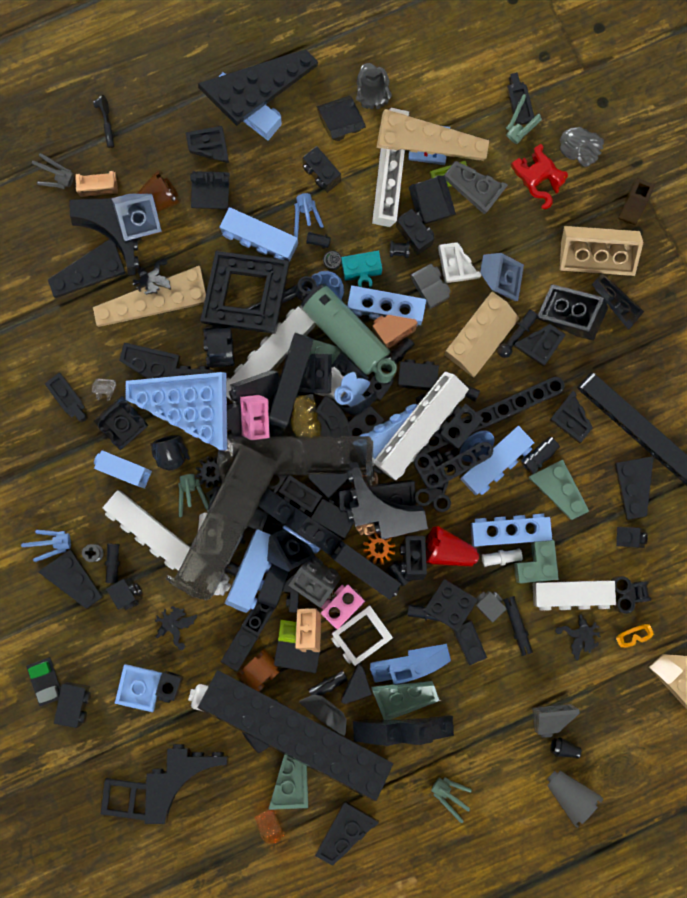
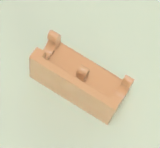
[76,171,118,197]
[296,609,321,652]

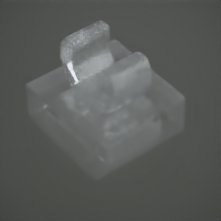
[92,379,116,401]

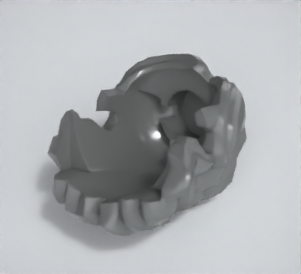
[356,63,392,109]
[560,127,604,167]

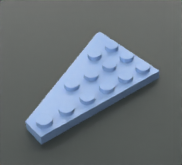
[126,372,227,450]

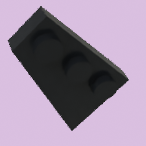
[615,456,654,520]

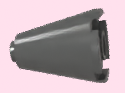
[547,771,604,828]

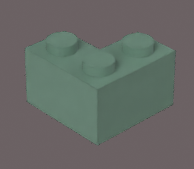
[514,540,559,583]

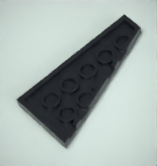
[198,49,318,126]

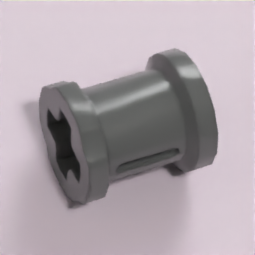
[82,544,104,562]

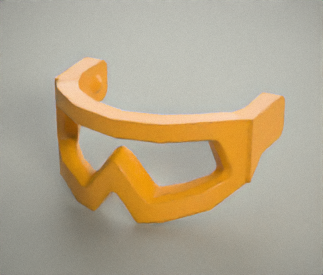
[616,624,654,648]

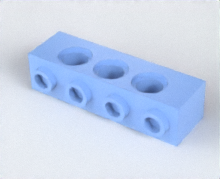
[347,285,426,325]
[470,514,552,546]

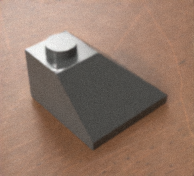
[532,704,580,737]

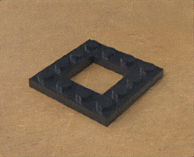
[200,251,290,334]

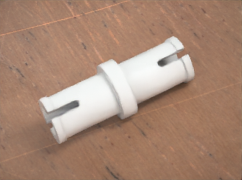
[482,549,522,567]

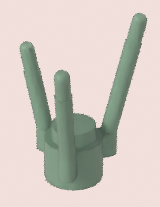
[506,94,542,144]
[178,474,212,517]
[431,777,472,823]

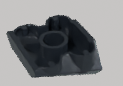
[316,95,366,141]
[409,176,456,225]
[94,396,148,450]

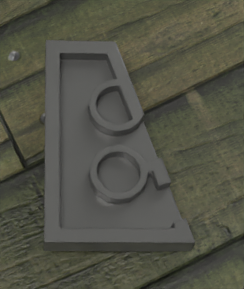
[443,161,508,214]

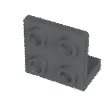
[289,557,341,608]

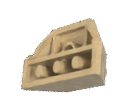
[649,654,687,709]

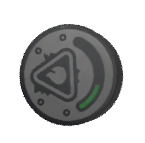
[323,251,342,271]

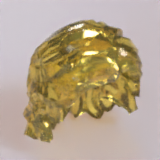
[291,396,321,440]

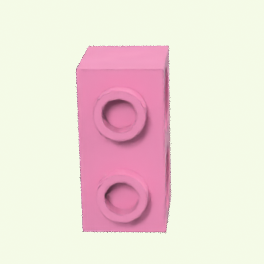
[240,395,269,440]
[321,585,365,630]

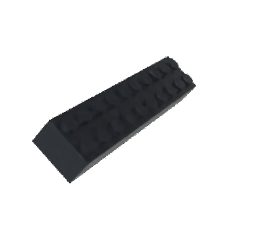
[197,670,394,801]

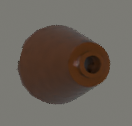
[136,170,181,212]

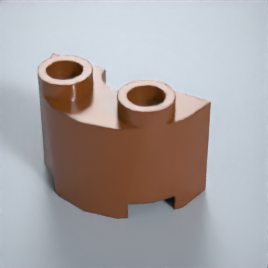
[236,648,279,692]

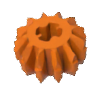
[363,532,395,564]

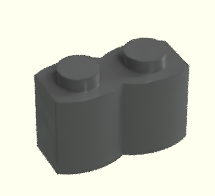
[411,264,451,310]

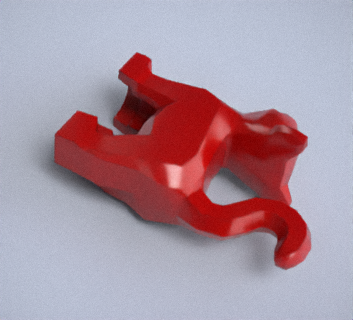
[511,144,568,209]

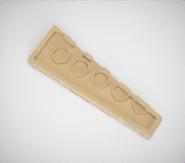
[377,109,489,161]
[93,266,206,327]

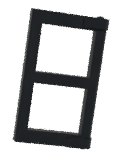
[100,778,146,820]

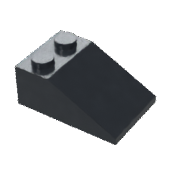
[537,284,608,341]

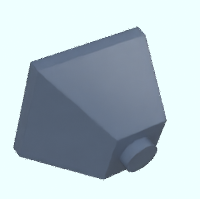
[111,194,162,241]
[480,253,524,301]

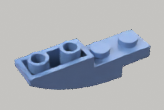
[370,644,451,685]

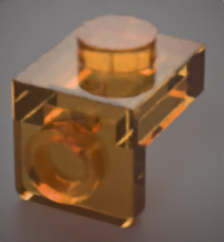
[255,809,285,844]

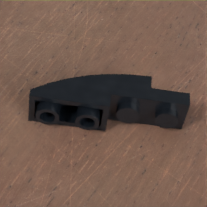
[220,602,275,672]

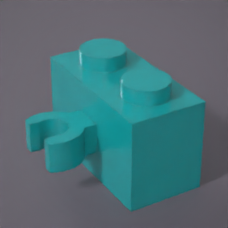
[341,251,382,288]

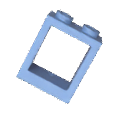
[94,451,152,489]

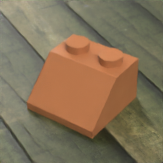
[372,315,418,349]

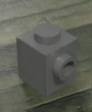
[475,591,507,622]

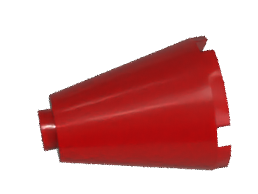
[425,526,479,567]

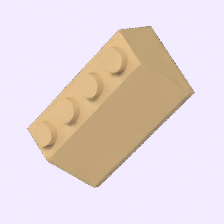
[560,226,643,276]
[444,291,520,378]

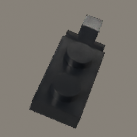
[507,72,534,125]
[45,373,88,422]

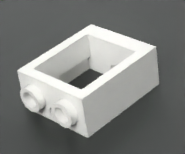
[331,605,393,666]

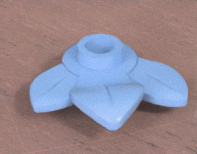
[334,372,370,407]

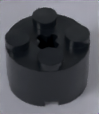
[203,328,235,368]

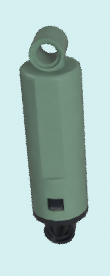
[296,276,397,383]

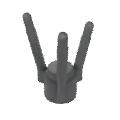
[32,153,74,189]

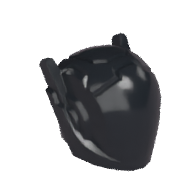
[150,435,190,471]

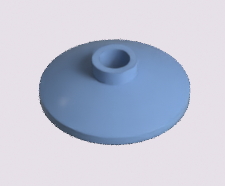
[460,431,494,462]

